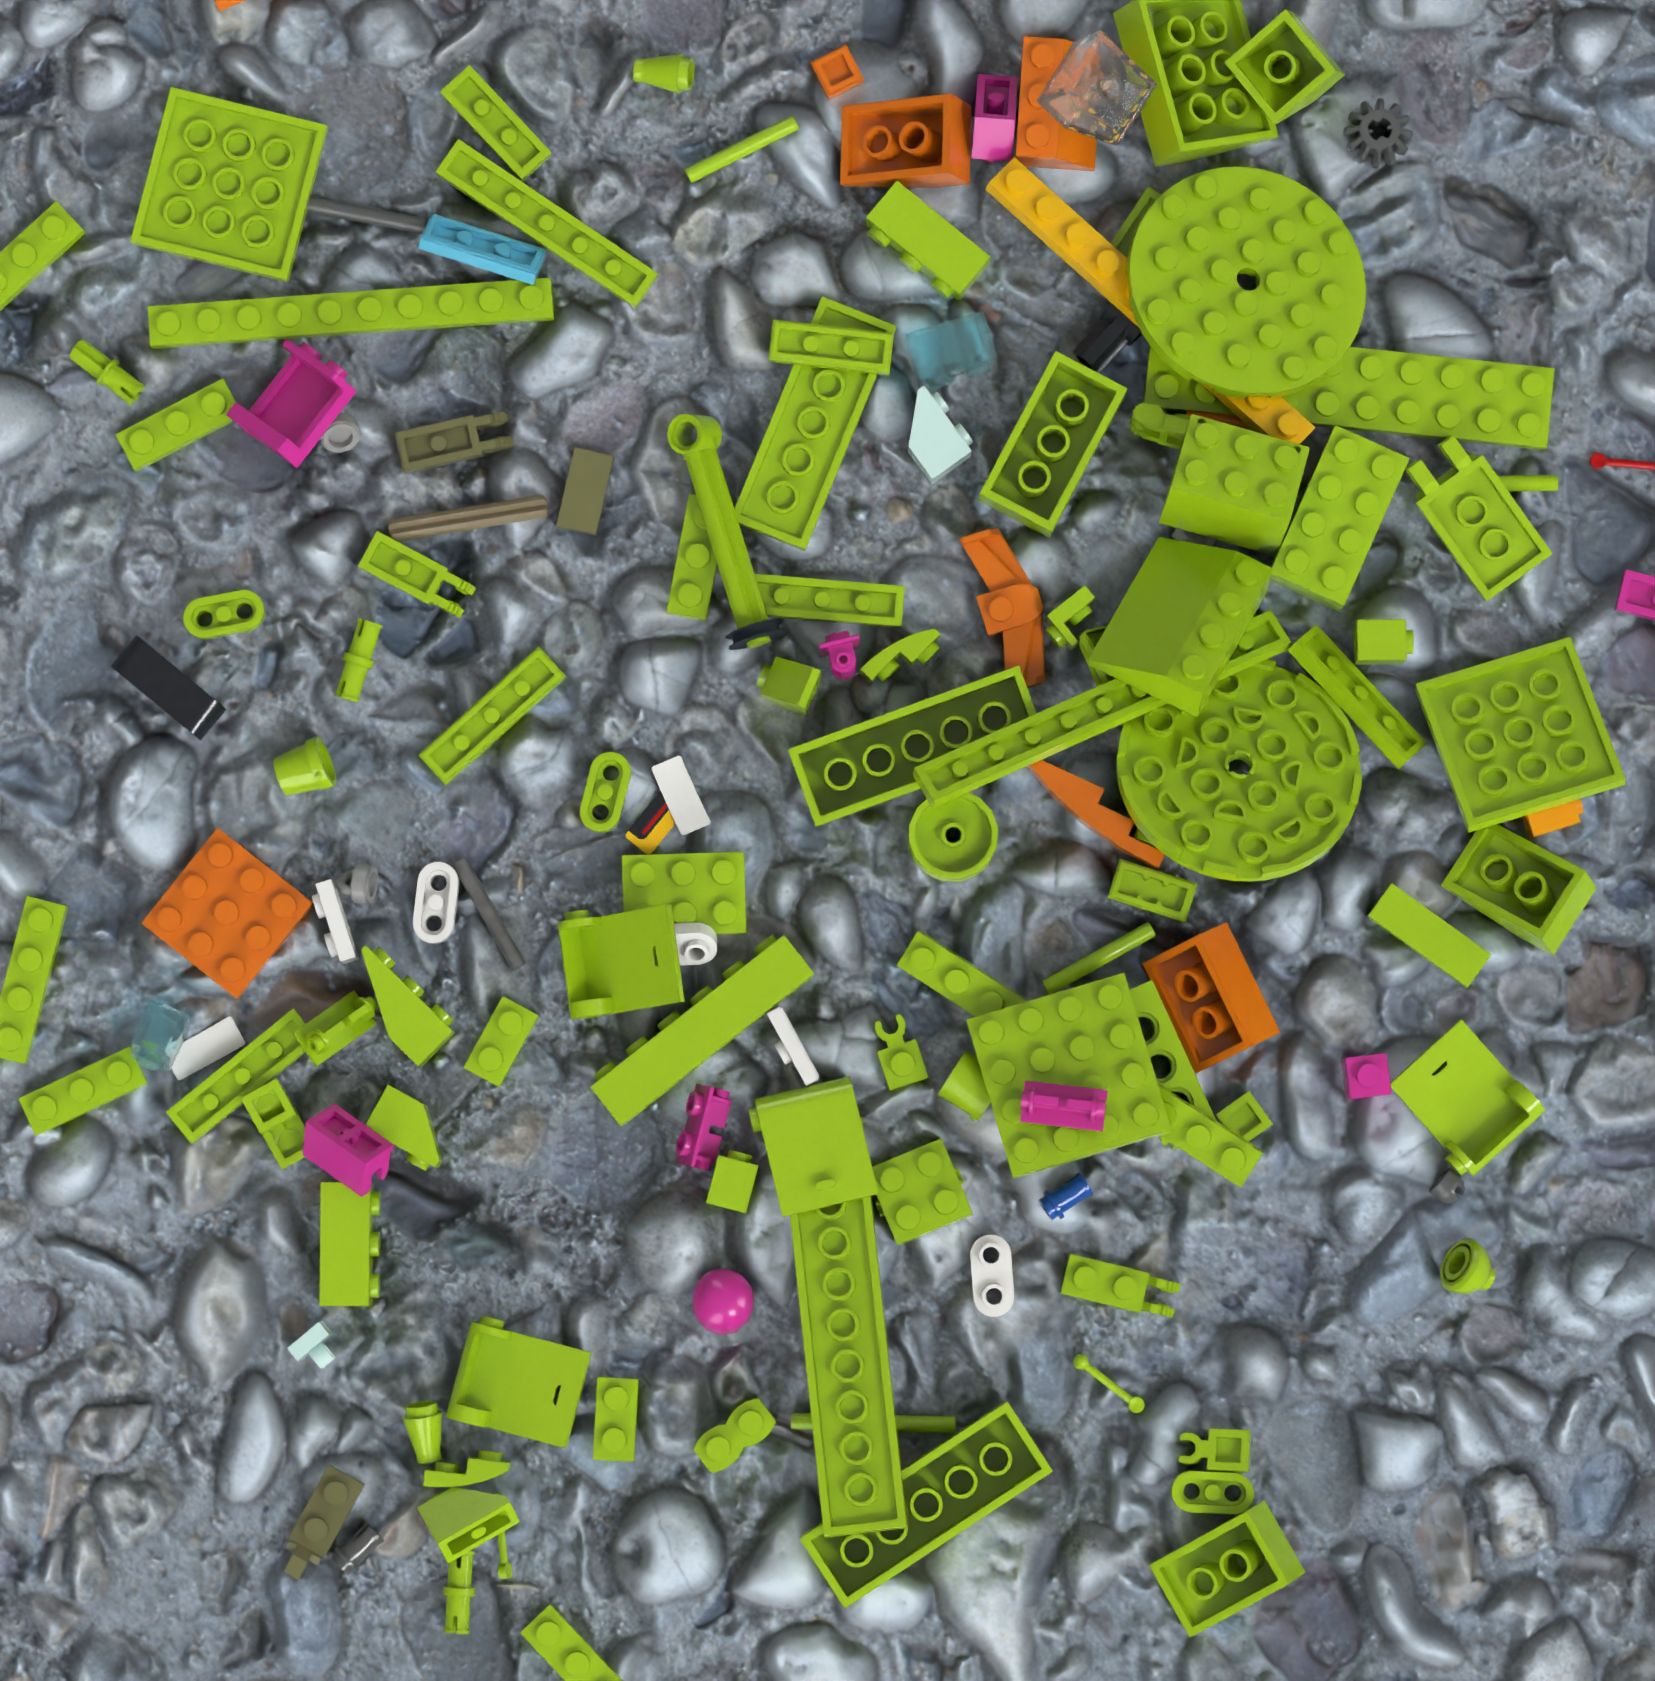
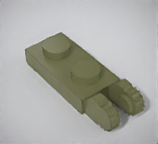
[394,412,514,474]

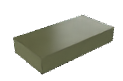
[556,447,614,536]

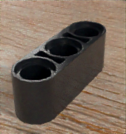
[111,635,227,741]

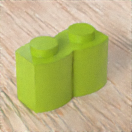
[693,1397,777,1473]

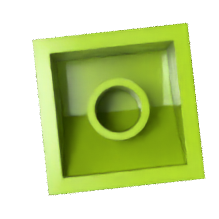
[1224,9,1346,125]

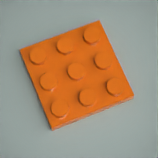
[141,828,314,999]

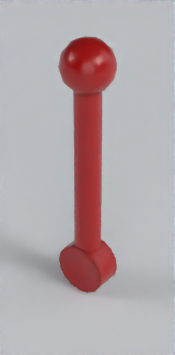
[1589,453,1655,470]

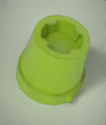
[273,736,337,796]

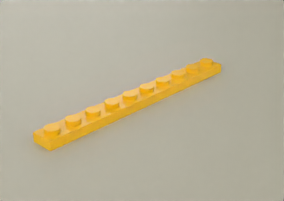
[985,157,1315,444]

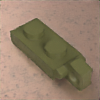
[284,1464,365,1579]

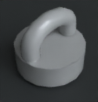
[320,412,361,453]
[336,863,378,905]

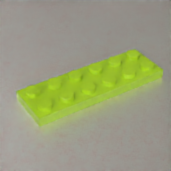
[734,296,897,551]

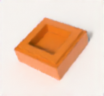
[810,44,864,100]

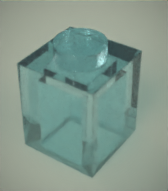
[131,1000,190,1072]

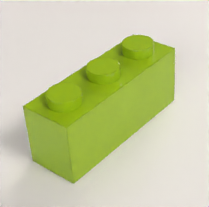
[866,181,991,301]
[319,1182,381,1306]

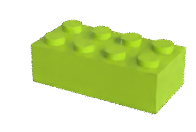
[978,351,1128,538]
[1270,425,1410,612]

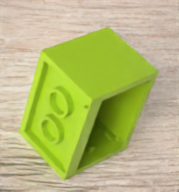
[1159,414,1310,556]

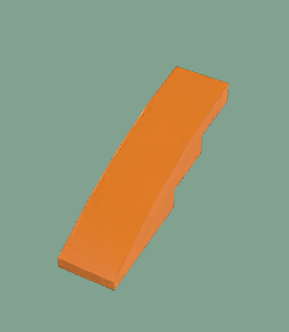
[1026,760,1165,870]

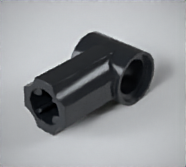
[1073,304,1142,374]

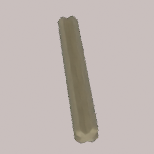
[388,495,548,542]

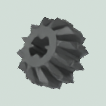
[1343,98,1413,169]

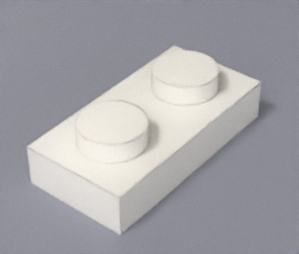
[312,879,359,964]

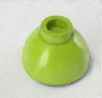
[1440,1238,1496,1294]

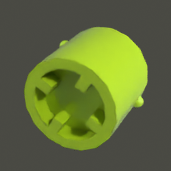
[937,1050,990,1121]

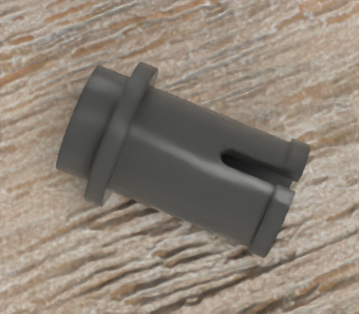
[331,1522,384,1575]

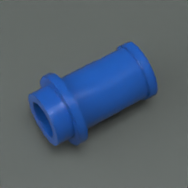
[1038,1172,1093,1220]

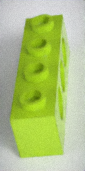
[1130,980,1216,1150]

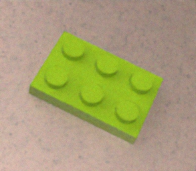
[622,852,747,935]

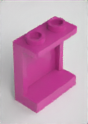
[226,339,357,468]

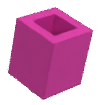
[1341,1053,1392,1100]

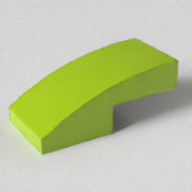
[241,1078,305,1170]

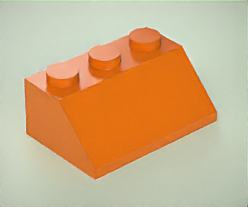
[1015,36,1102,171]
[1142,922,1281,1073]

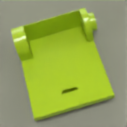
[557,904,685,1020]
[1390,1019,1545,1177]
[748,1076,879,1217]
[446,1315,592,1448]

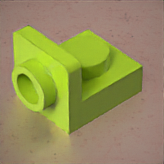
[1045,585,1095,651]

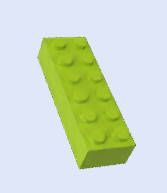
[788,666,1036,827]
[799,1400,1053,1608]

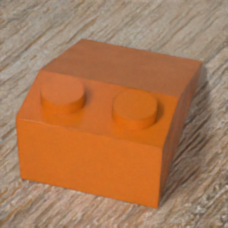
[840,93,972,188]

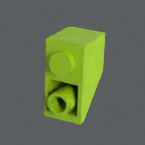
[366,1085,443,1171]

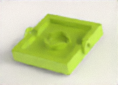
[872,1138,973,1246]

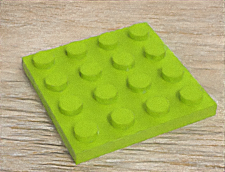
[130,87,328,283]
[1415,636,1626,833]
[966,973,1172,1179]

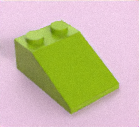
[1441,824,1597,956]
[1149,1500,1306,1638]

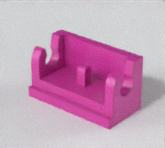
[302,1103,394,1197]

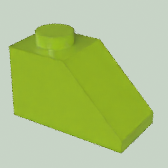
[756,656,821,717]
[417,1487,520,1563]

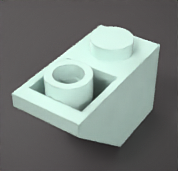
[908,386,973,485]

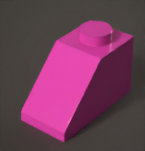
[971,74,1018,162]

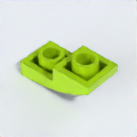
[860,628,941,685]
[423,1450,512,1487]

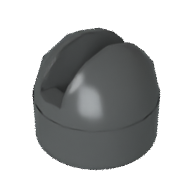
[1428,1167,1465,1204]

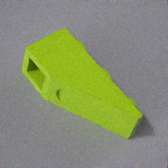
[361,945,455,1068]

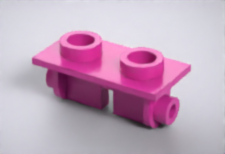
[819,631,860,680]
[1020,1080,1108,1132]
[676,1084,732,1171]

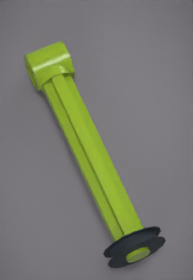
[667,414,787,650]

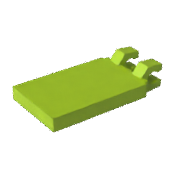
[1405,435,1553,601]

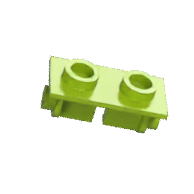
[293,990,378,1067]

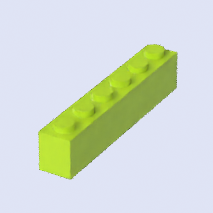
[590,935,815,1127]

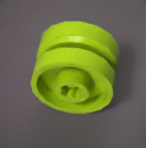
[908,792,998,883]

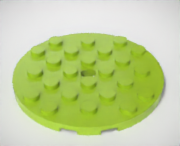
[1126,166,1366,399]
[1116,659,1362,882]

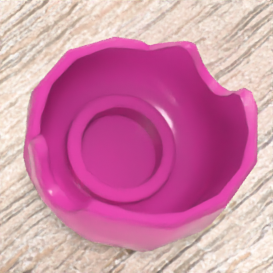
[692,1268,754,1336]

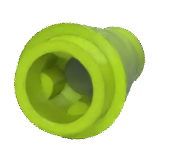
[633,53,695,94]
[402,1400,443,1464]

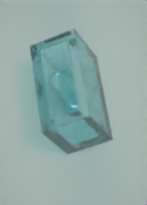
[905,311,997,390]

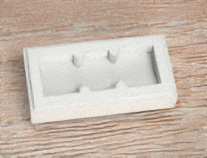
[767,1007,820,1086]

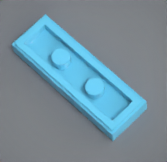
[418,213,547,285]

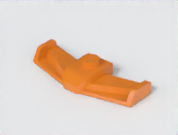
[959,528,1046,688]

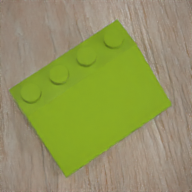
[1113,0,1279,167]
[1087,537,1274,717]

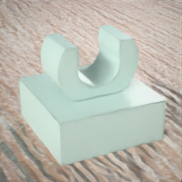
[287,1321,336,1369]

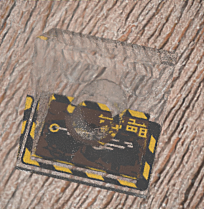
[1036,30,1157,146]

